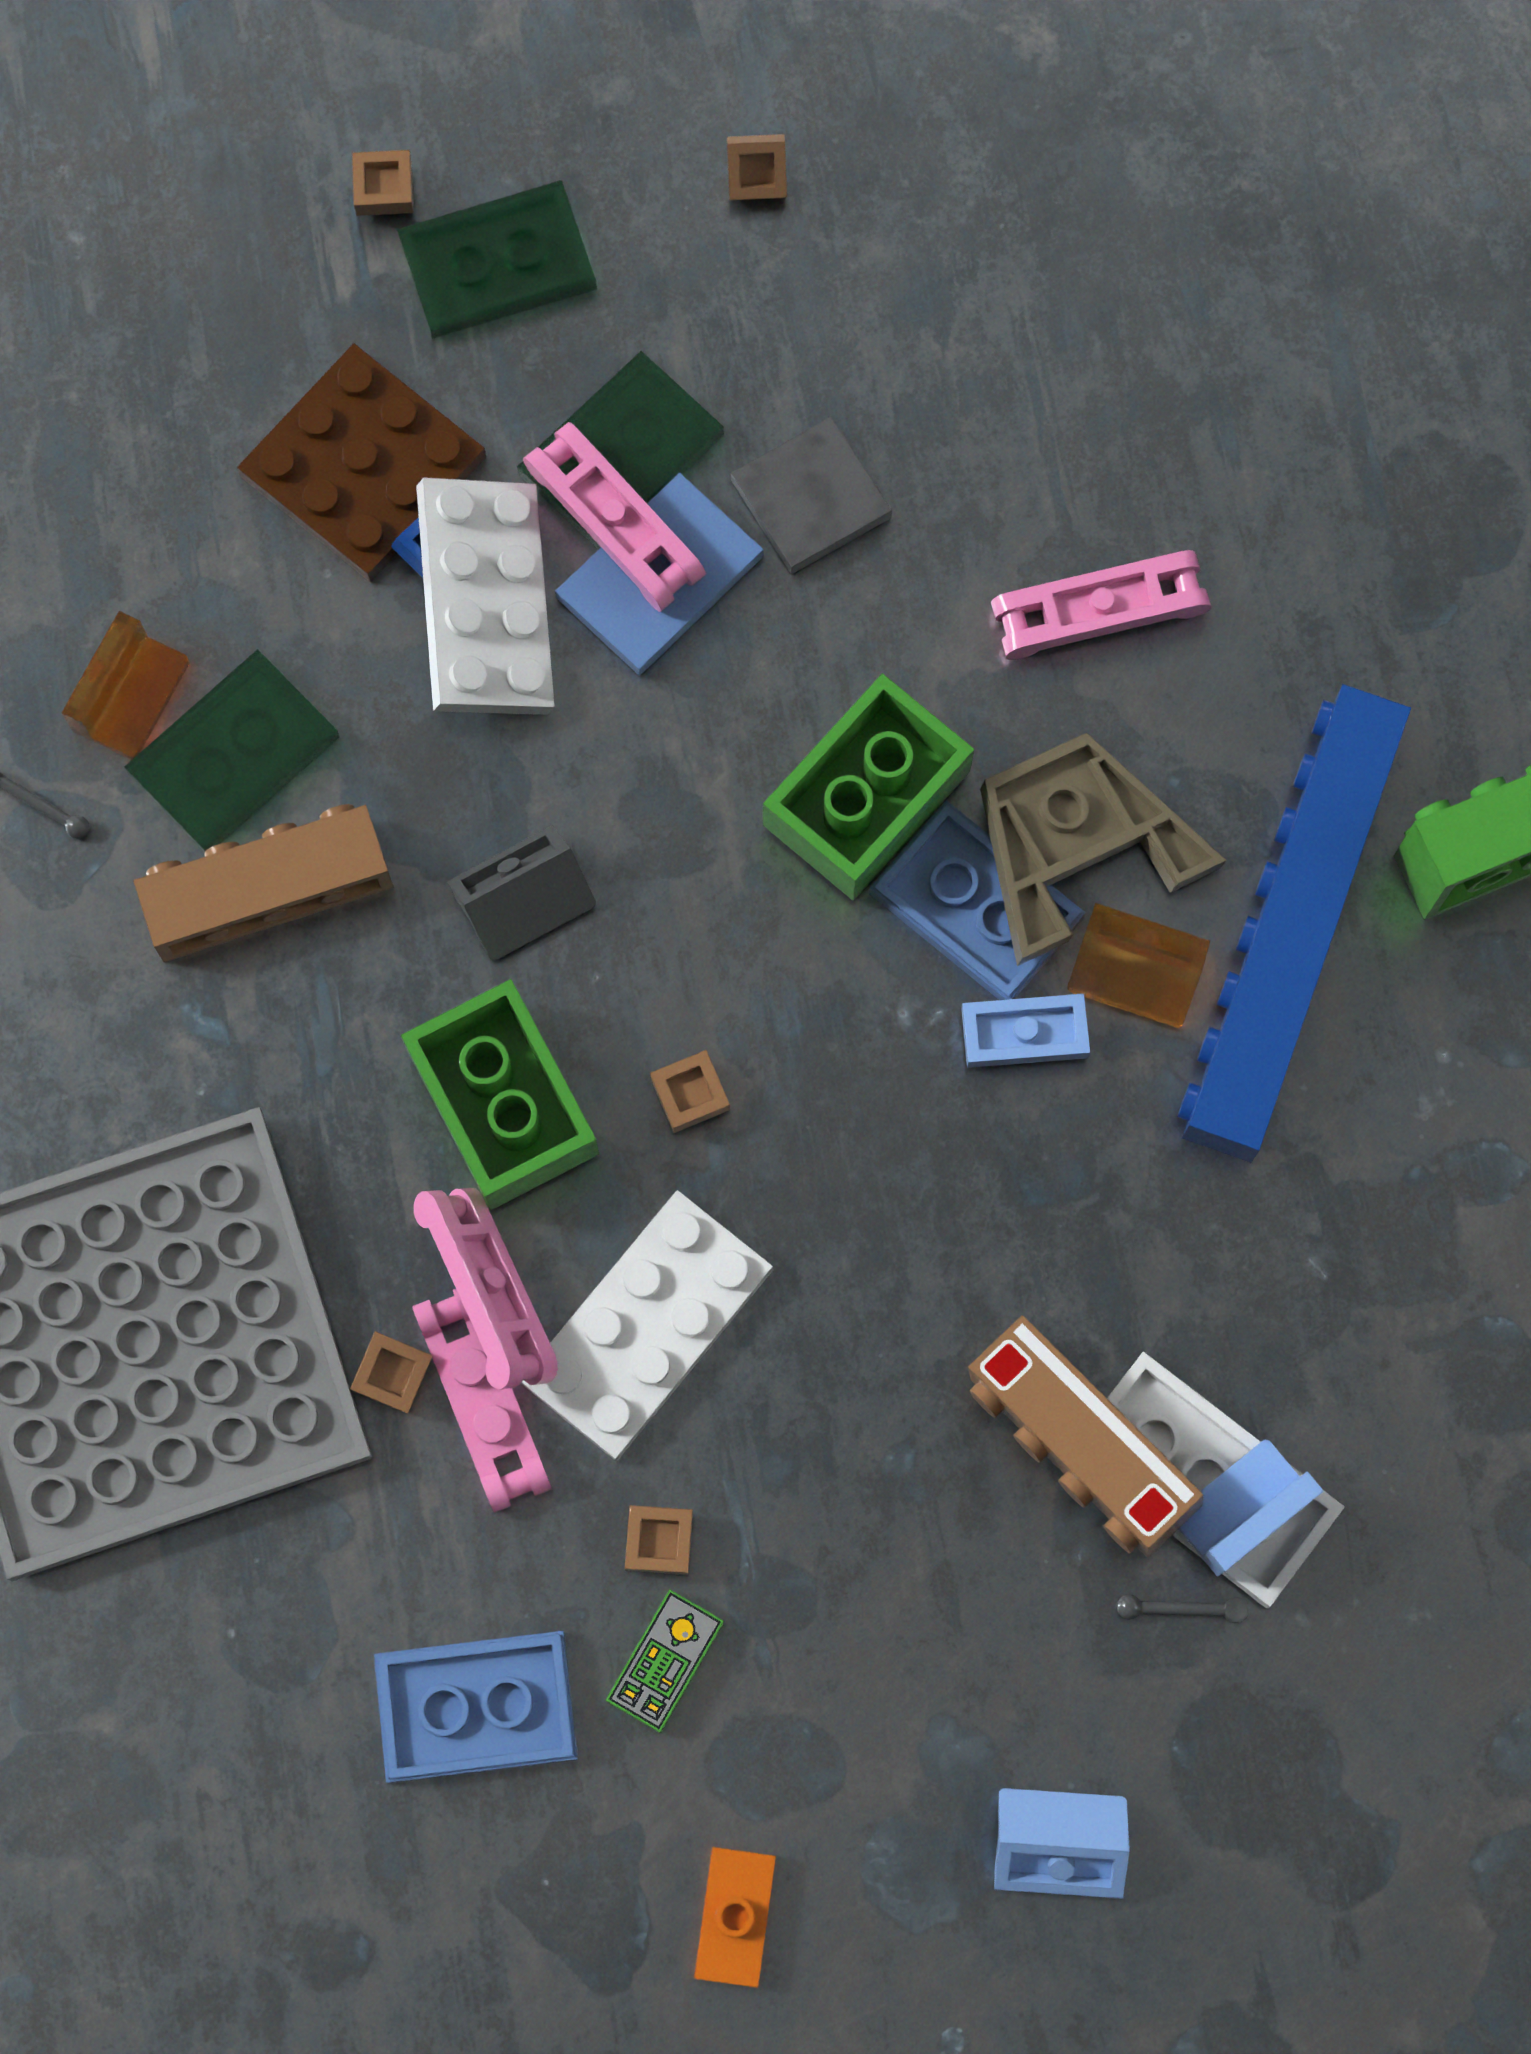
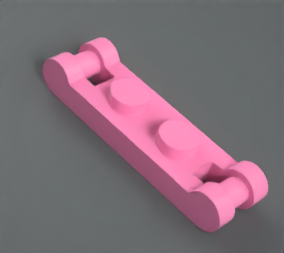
[523,422,706,612]
[991,550,1212,660]
[414,1188,558,1389]
[412,1289,552,1513]

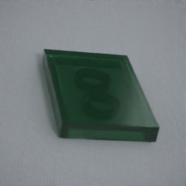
[397,180,597,339]
[517,351,724,550]
[124,649,340,853]

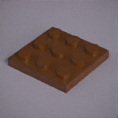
[237,343,486,583]

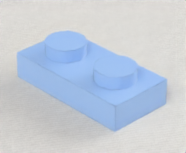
[961,994,1090,1068]

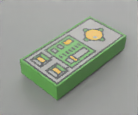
[605,1589,725,1734]

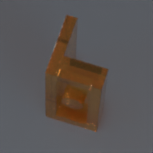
[61,611,189,760]
[1067,903,1210,1028]

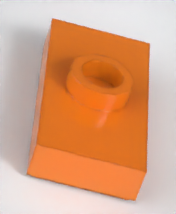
[694,1847,776,1988]

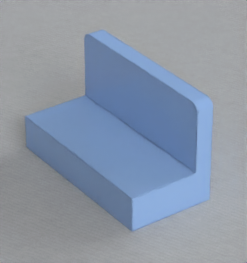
[1179,1440,1323,1577]
[994,1788,1130,1899]

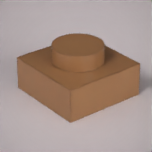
[727,134,787,200]
[352,150,414,216]
[650,1050,730,1133]
[350,1331,433,1414]
[625,1505,693,1575]

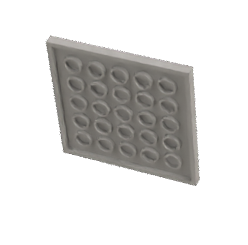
[0,1107,373,1581]

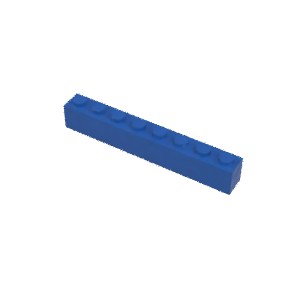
[1177,684,1411,1163]

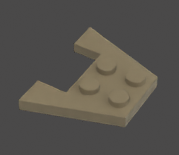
[980,733,1226,966]

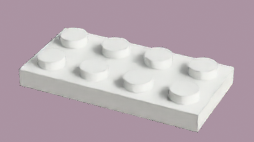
[416,478,555,715]
[521,1190,773,1462]
[1107,1351,1345,1609]

